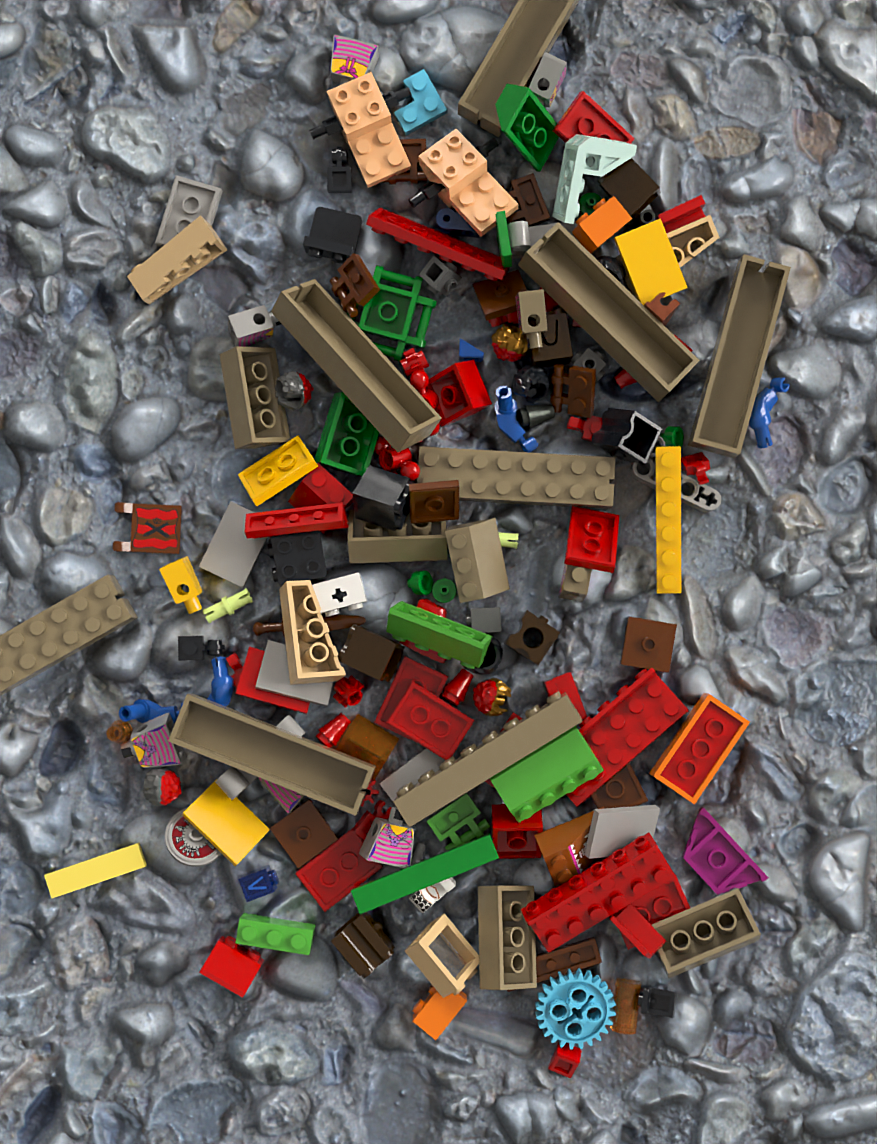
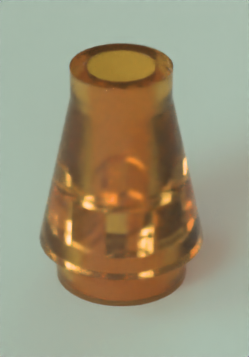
[106,720,133,744]

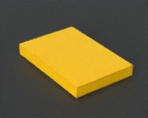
[614,218,688,305]
[238,435,318,506]
[182,779,270,866]

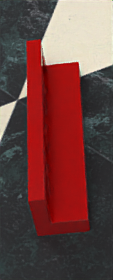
[244,502,349,539]

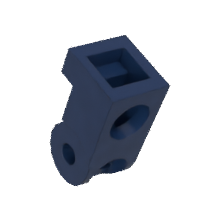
[436,208,479,238]

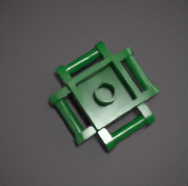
[347,265,437,362]

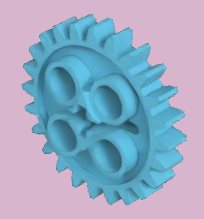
[535,968,616,1050]

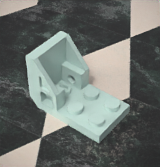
[552,134,637,224]

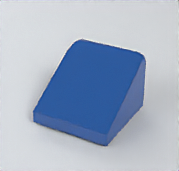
[459,339,484,362]

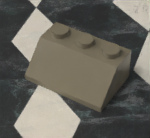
[445,518,510,603]

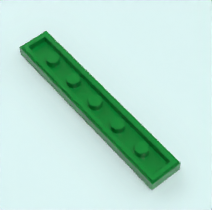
[351,833,499,914]

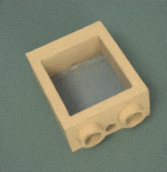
[405,913,479,998]

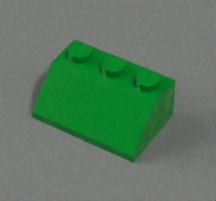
[495,83,559,172]
[314,392,379,477]

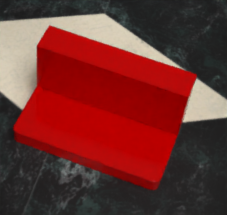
[655,195,706,233]
[543,672,587,719]
[610,904,667,959]

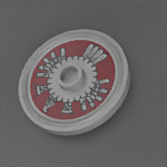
[165,807,222,867]

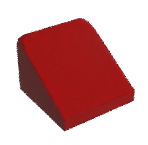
[548,1042,581,1078]

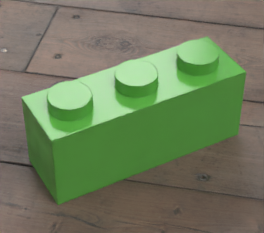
[235,913,316,955]

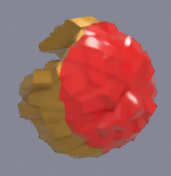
[491,324,528,362]
[473,678,511,717]

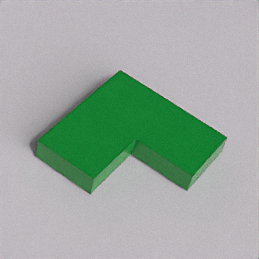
[495,211,512,268]

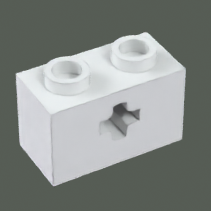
[312,572,367,617]

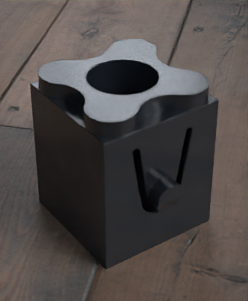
[592,408,662,464]
[353,465,414,531]

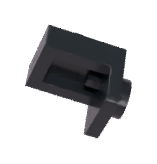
[638,986,677,1018]

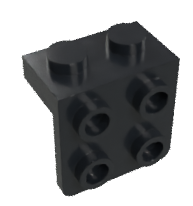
[303,207,362,264]
[267,530,327,587]

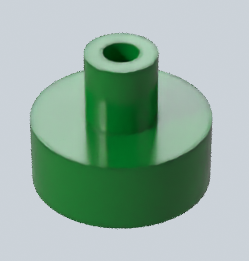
[579,192,602,216]
[659,426,684,447]
[407,570,433,595]
[432,578,456,603]

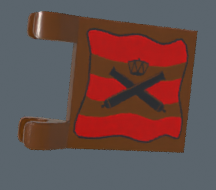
[113,502,182,554]

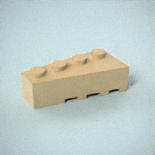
[127,215,227,305]
[616,215,720,300]
[279,580,346,685]

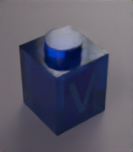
[238,865,279,902]

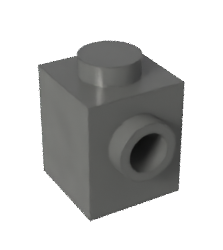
[466,607,502,633]

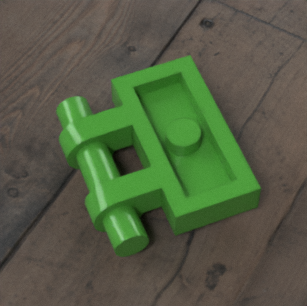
[427,792,490,850]

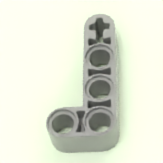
[507,221,580,259]
[630,436,721,513]
[215,715,306,800]

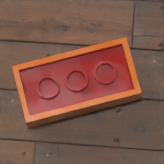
[649,693,750,805]

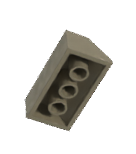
[219,346,290,449]
[348,510,447,563]
[478,886,537,990]
[652,888,761,979]

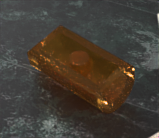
[611,978,641,1035]

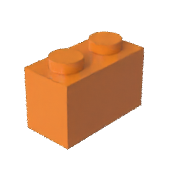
[572,196,632,253]
[412,985,467,1040]

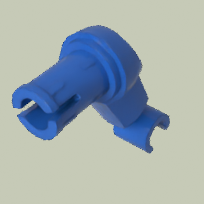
[748,378,790,448]
[495,386,538,453]
[207,656,234,707]
[119,699,183,723]

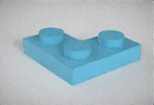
[394,69,447,136]

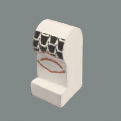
[409,877,456,913]

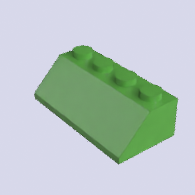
[386,601,492,669]
[490,726,604,822]

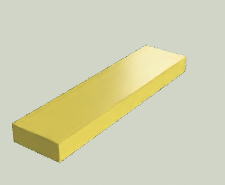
[44,843,147,898]

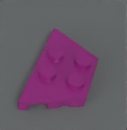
[682,807,769,895]

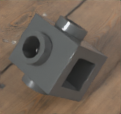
[419,256,462,296]
[571,348,606,384]

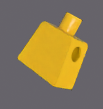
[159,556,202,614]

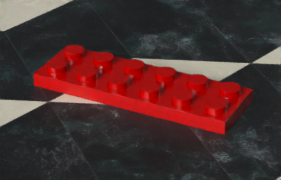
[366,207,510,281]

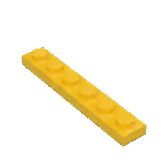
[655,446,681,594]

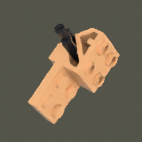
[309,72,412,188]
[408,129,518,237]

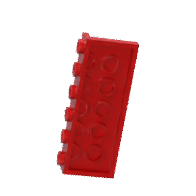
[566,668,689,807]
[521,832,676,953]

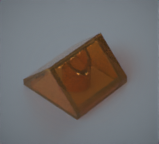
[336,714,399,780]

